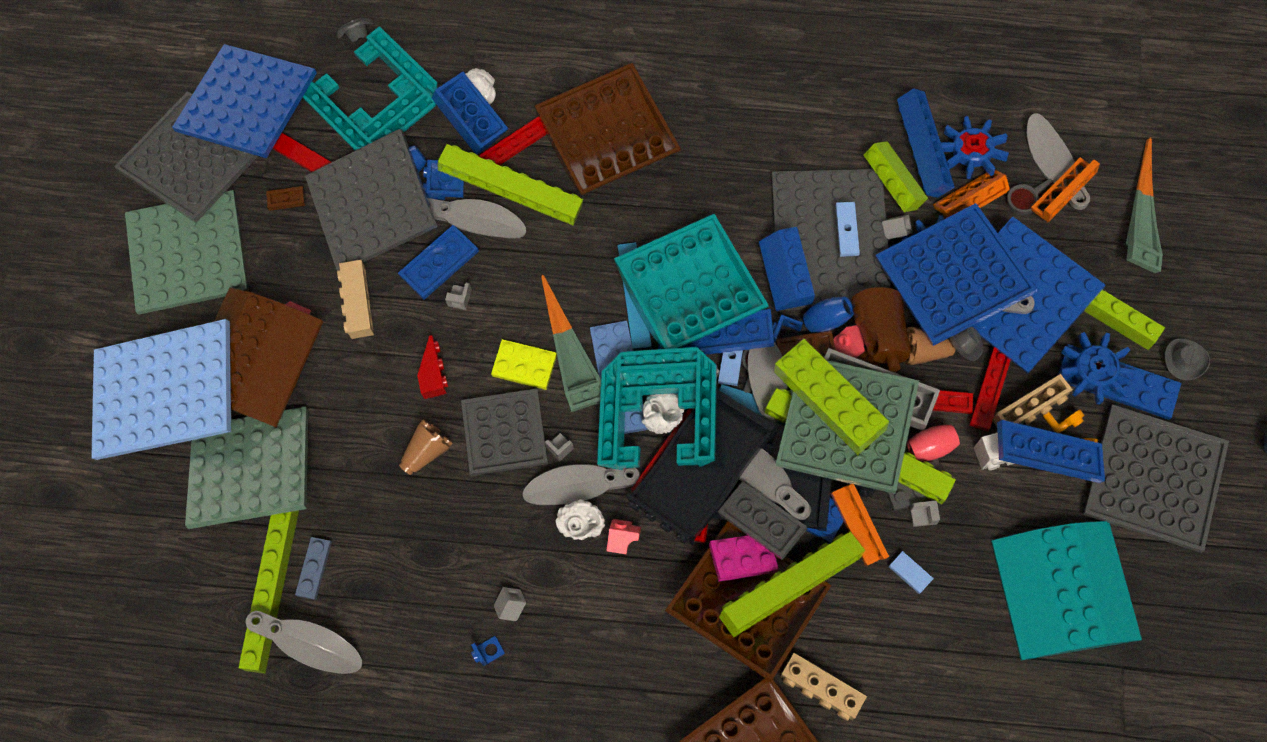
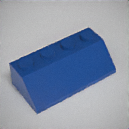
[431,72,508,155]
[759,227,815,311]

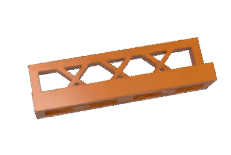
[1031,157,1100,223]
[933,170,1010,219]
[831,484,889,566]

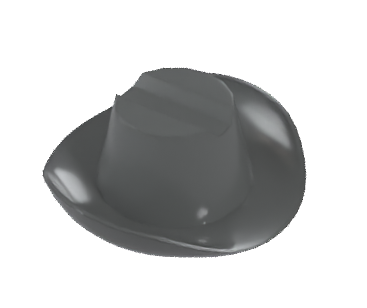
[337,17,375,42]
[949,327,983,361]
[1165,338,1210,380]

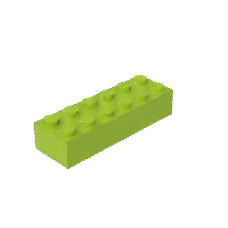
[774,339,889,455]

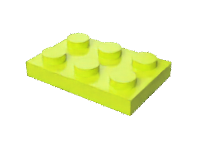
[491,339,557,390]

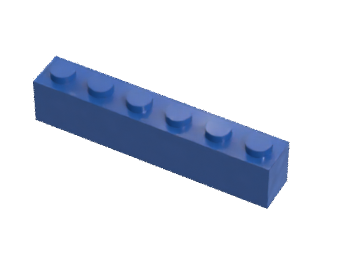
[897,88,955,198]

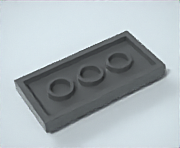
[718,482,807,560]

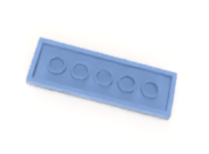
[590,321,648,434]

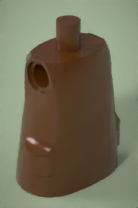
[851,287,911,372]

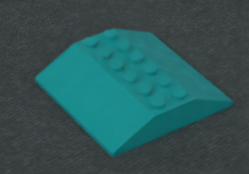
[614,214,769,349]
[991,521,1142,661]

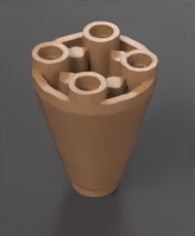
[905,327,955,365]
[399,419,453,475]

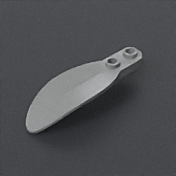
[1027,113,1090,210]
[427,198,526,238]
[748,342,787,422]
[739,449,811,520]
[523,465,639,505]
[246,611,362,674]

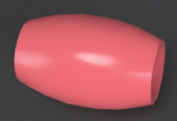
[907,425,960,462]

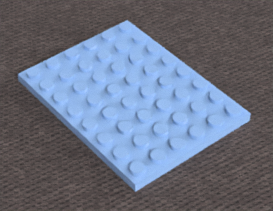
[92,319,231,460]

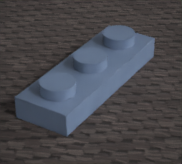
[295,537,332,600]

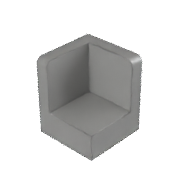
[882,214,913,239]
[445,283,472,310]
[545,433,574,462]
[910,501,940,527]
[494,587,526,621]

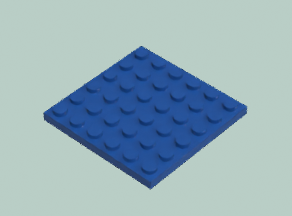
[172,44,317,158]
[876,203,1037,346]
[971,217,1106,374]

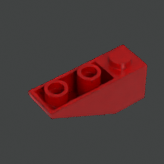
[417,335,448,399]

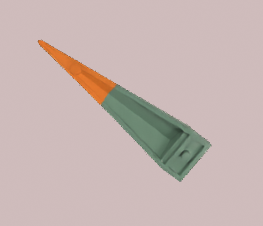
[1126,138,1163,273]
[542,275,601,412]

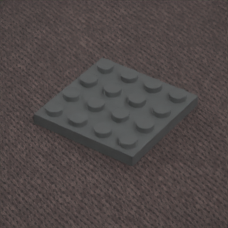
[461,389,548,476]

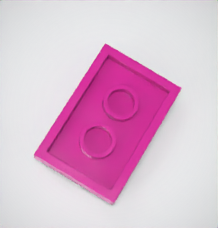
[709,536,778,581]

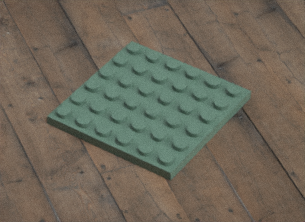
[125,190,249,315]
[776,361,919,494]
[185,407,308,529]

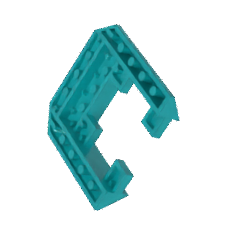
[302,26,438,151]
[597,347,717,470]

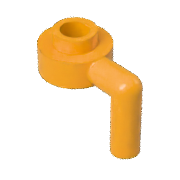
[1043,410,1085,433]

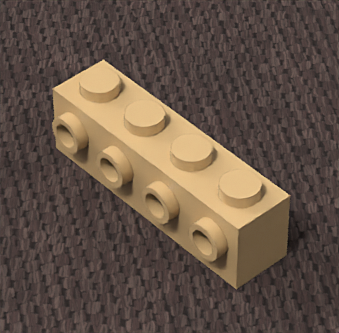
[337,260,374,339]
[992,374,1072,427]
[780,653,867,721]

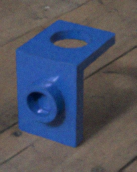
[773,315,803,343]
[471,636,505,666]

